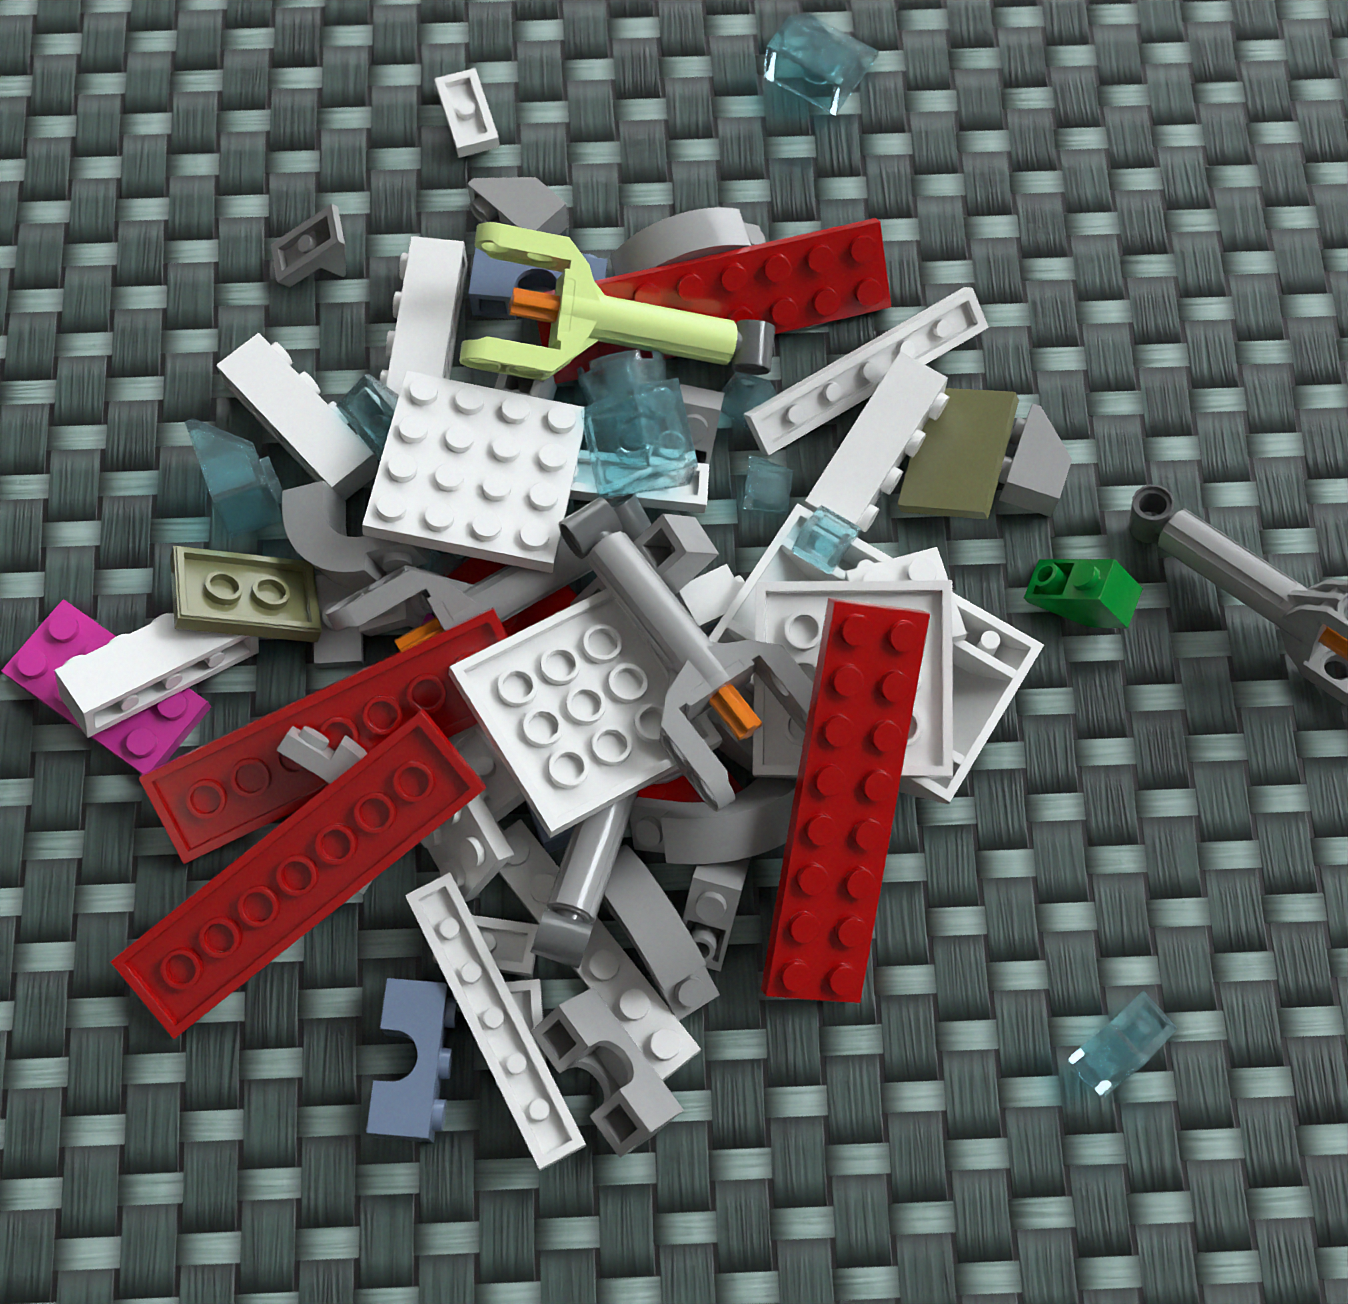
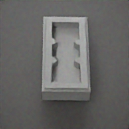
[314,575,364,669]

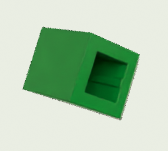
[1024,559,1143,629]

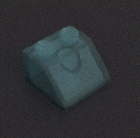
[764,13,879,115]
[580,378,698,499]
[185,418,283,538]

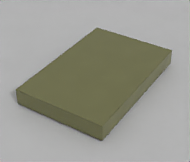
[897,388,1019,520]
[170,546,322,643]

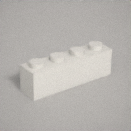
[379,236,468,415]
[216,333,379,500]
[805,351,949,536]
[55,613,259,738]

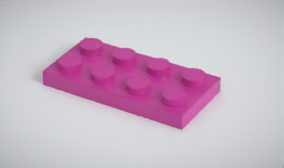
[1,599,211,774]

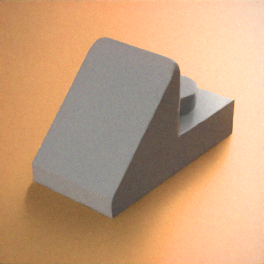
[271,204,346,287]

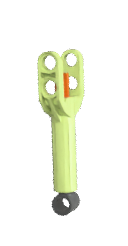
[459,222,775,381]

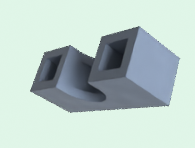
[469,247,608,319]
[366,978,459,1143]

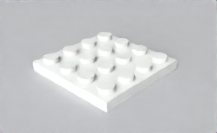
[362,371,589,573]
[753,580,953,778]
[449,589,722,838]

